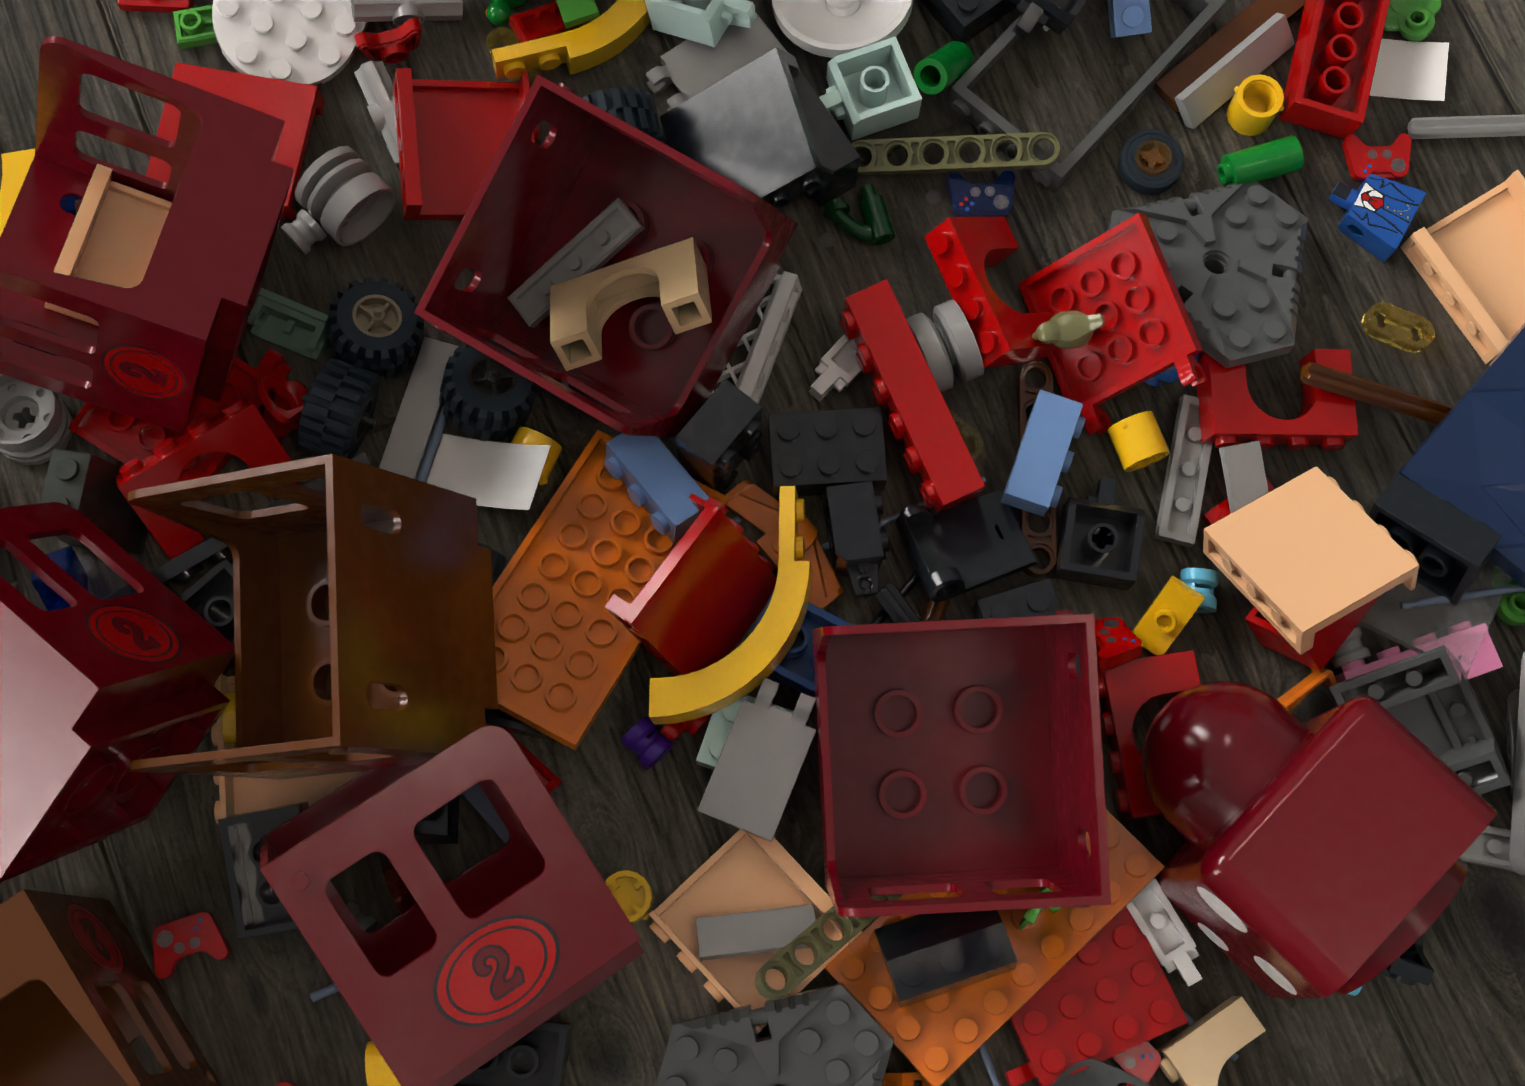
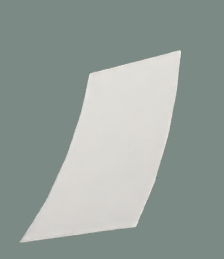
[1369,39,1449,101]
[426,434,551,510]

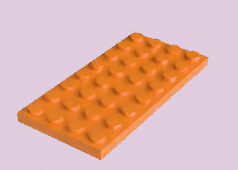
[493,430,729,751]
[825,809,1165,1086]

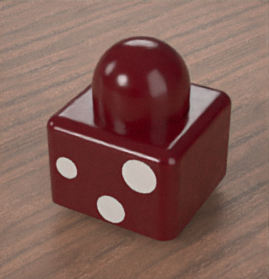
[1142,681,1497,998]

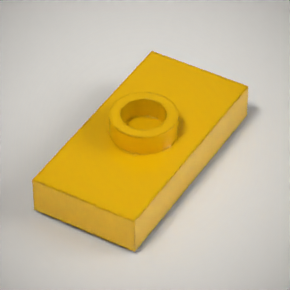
[1132,575,1205,656]

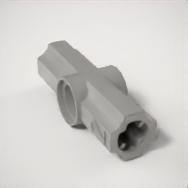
[351,0,463,26]
[354,60,399,169]

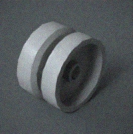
[906,299,984,393]

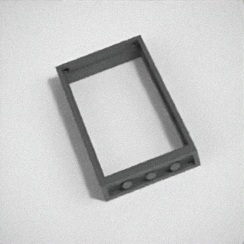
[947,0,1226,193]

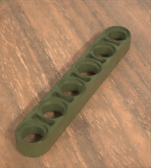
[851,132,1061,176]
[755,894,904,1000]

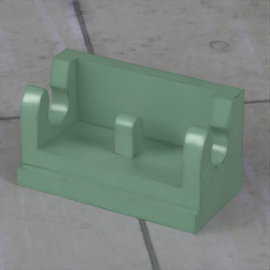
[247,288,328,363]

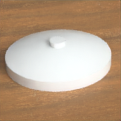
[772,0,914,58]

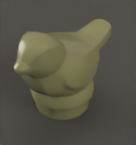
[1032,311,1105,349]

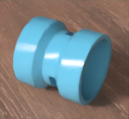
[1180,568,1219,613]

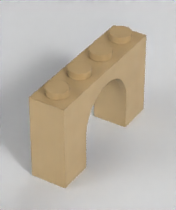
[550,237,712,371]
[1157,996,1266,1086]

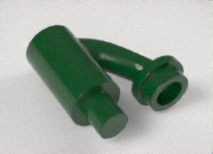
[823,184,895,245]

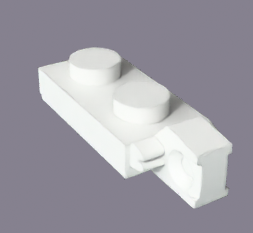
[809,335,862,402]
[1126,878,1203,987]

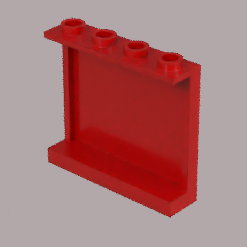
[146,62,325,222]
[393,68,539,220]
[604,493,777,677]

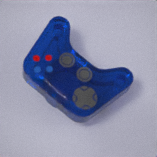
[947,170,1015,218]

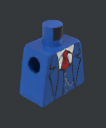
[1328,174,1426,263]

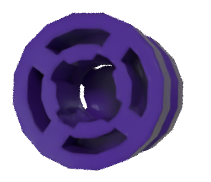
[620,715,674,770]

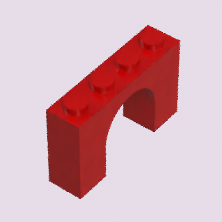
[924,216,1059,368]
[1197,349,1358,451]
[115,395,296,560]
[1097,650,1201,821]

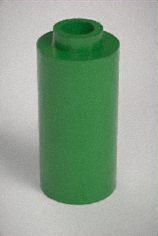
[913,41,973,95]
[1217,135,1304,185]

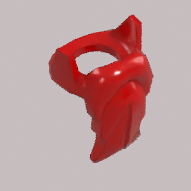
[256,364,309,439]

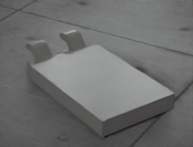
[646,12,788,112]
[697,677,816,842]

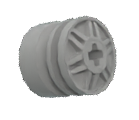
[295,146,396,246]
[0,374,73,465]

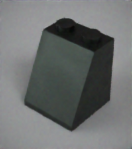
[40,449,147,555]

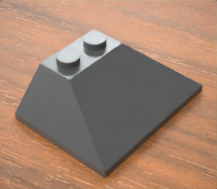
[1330,645,1511,795]

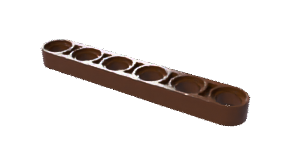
[1017,361,1057,578]

